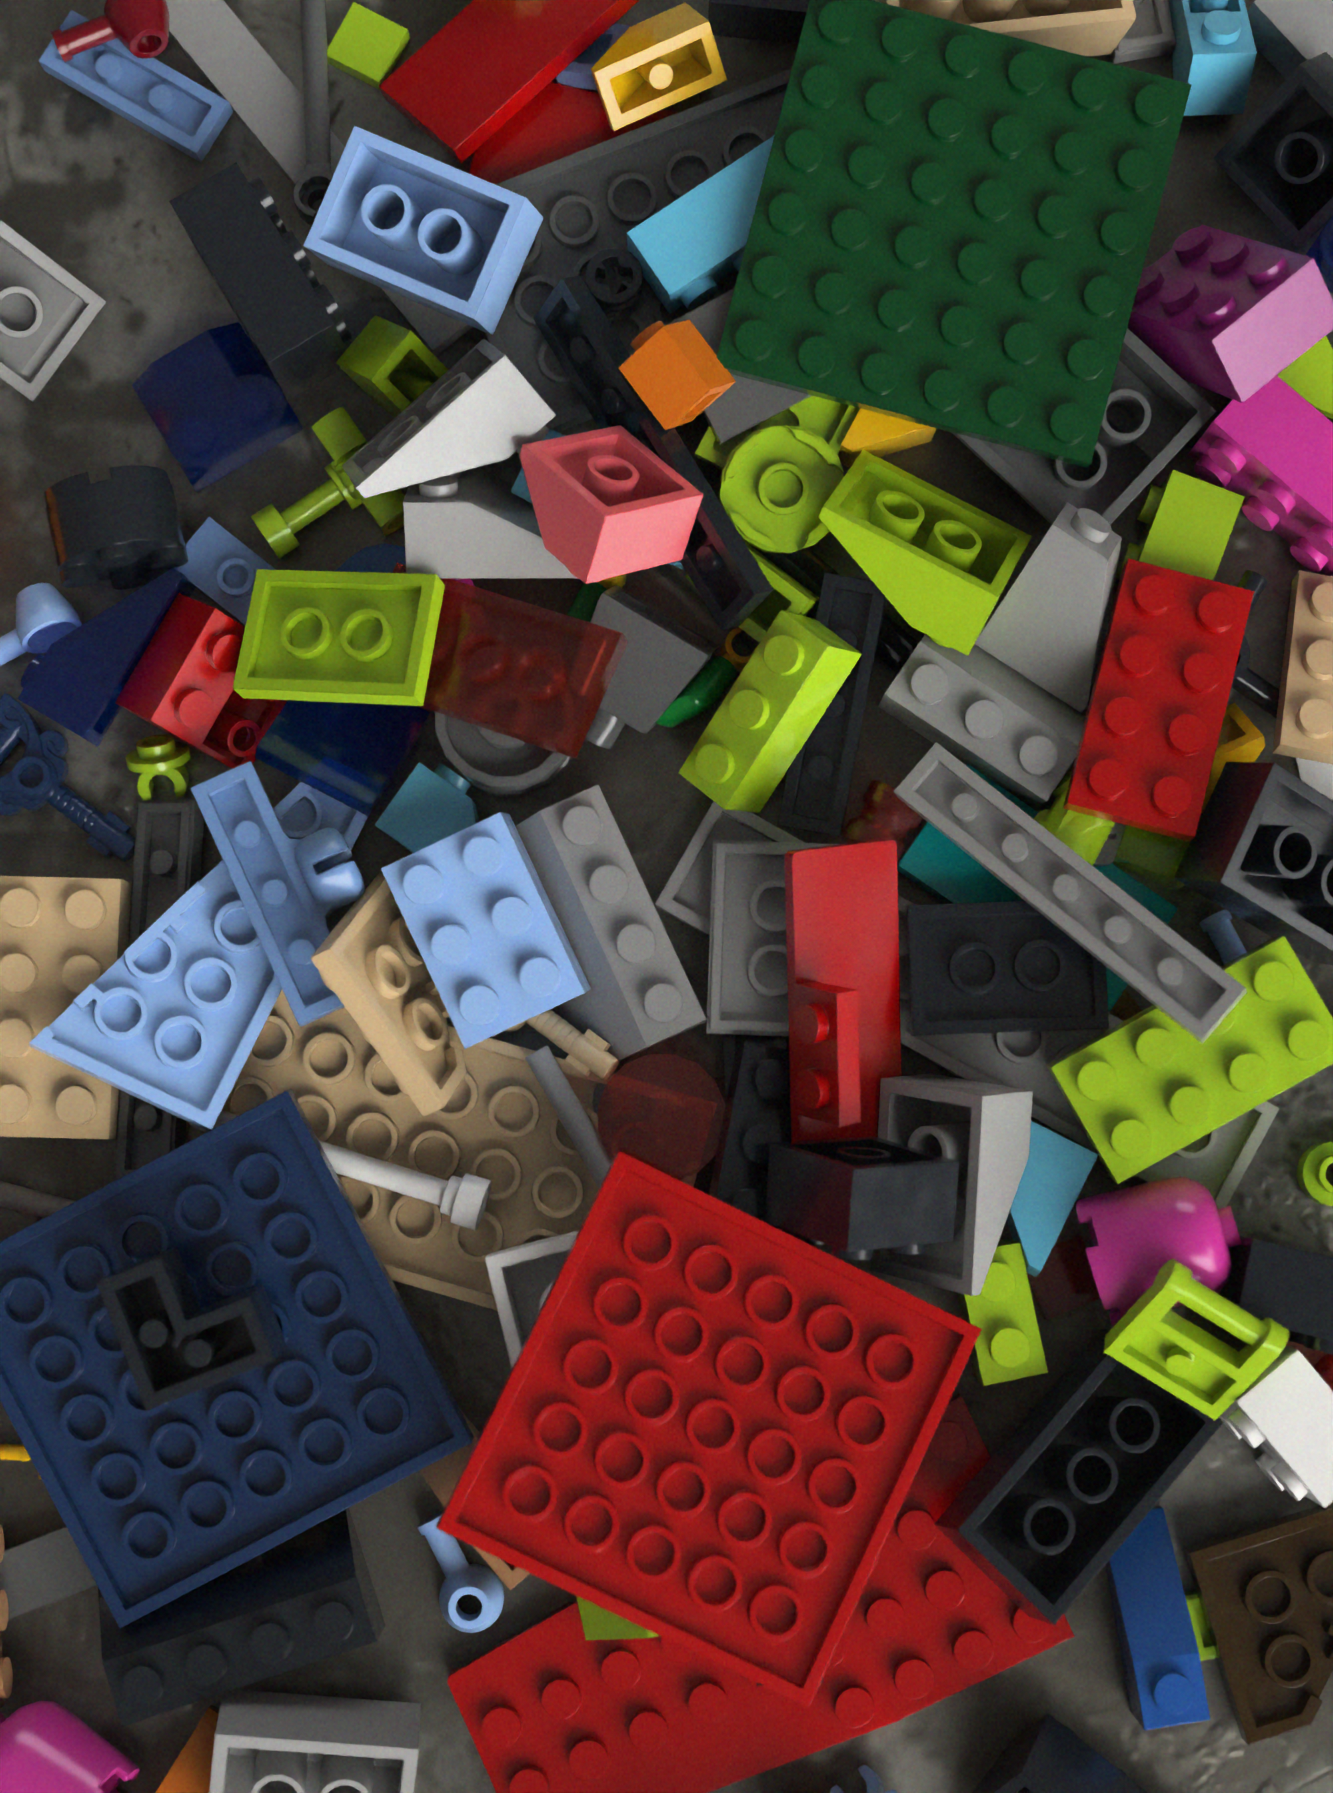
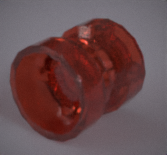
[841,780,923,864]

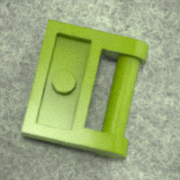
[1104,1258,1289,1420]

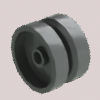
[435,648,579,798]

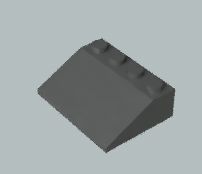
[952,328,1216,525]

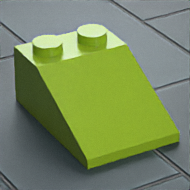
[818,450,1032,656]

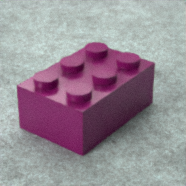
[1127,225,1333,403]

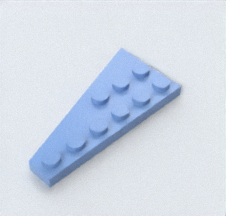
[29,758,383,1131]

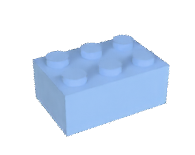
[303,126,544,335]
[381,812,591,1049]

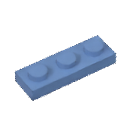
[39,10,233,163]

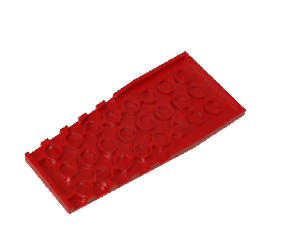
[447,1394,1075,1793]

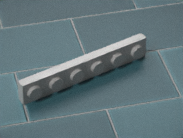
[894,742,1246,1044]

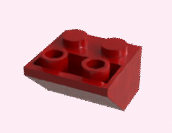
[115,593,290,769]

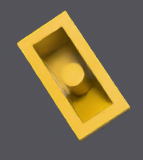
[591,2,727,131]

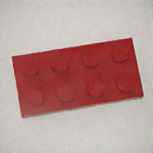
[1063,558,1254,842]

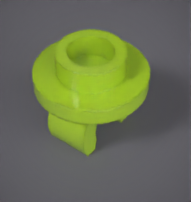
[126,734,191,801]

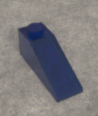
[18,568,196,747]

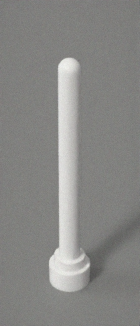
[189,1110,492,1231]

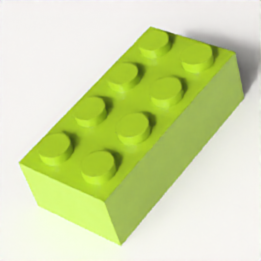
[1046,936,1333,1184]

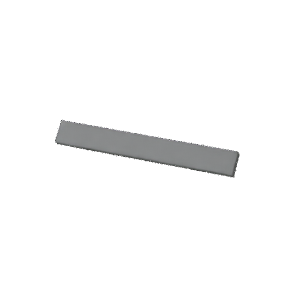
[166,0,473,356]

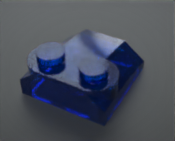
[132,322,304,492]

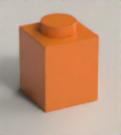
[618,319,736,430]

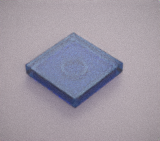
[255,700,430,817]

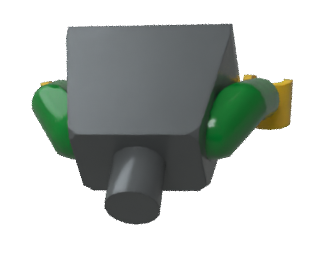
[562,574,758,749]

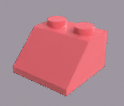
[519,425,703,584]

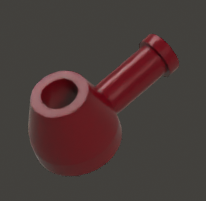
[51,0,170,62]

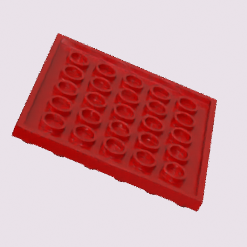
[436,1151,982,1707]

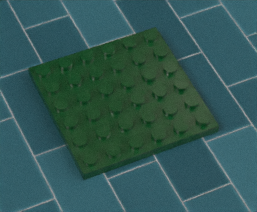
[717,0,1192,468]

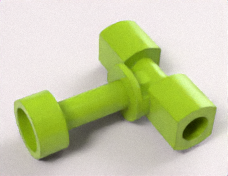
[251,406,405,559]

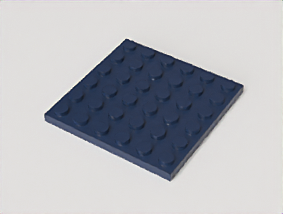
[0,1089,474,1628]

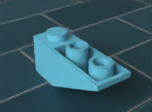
[1169,0,1257,116]

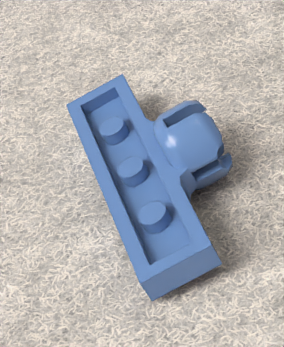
[190,761,365,1027]

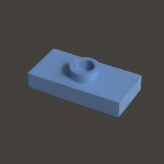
[173,517,276,626]

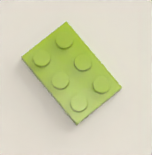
[233,569,445,706]

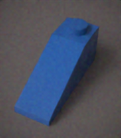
[1105,1506,1210,1730]

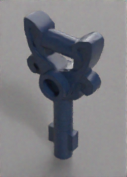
[0,694,135,862]

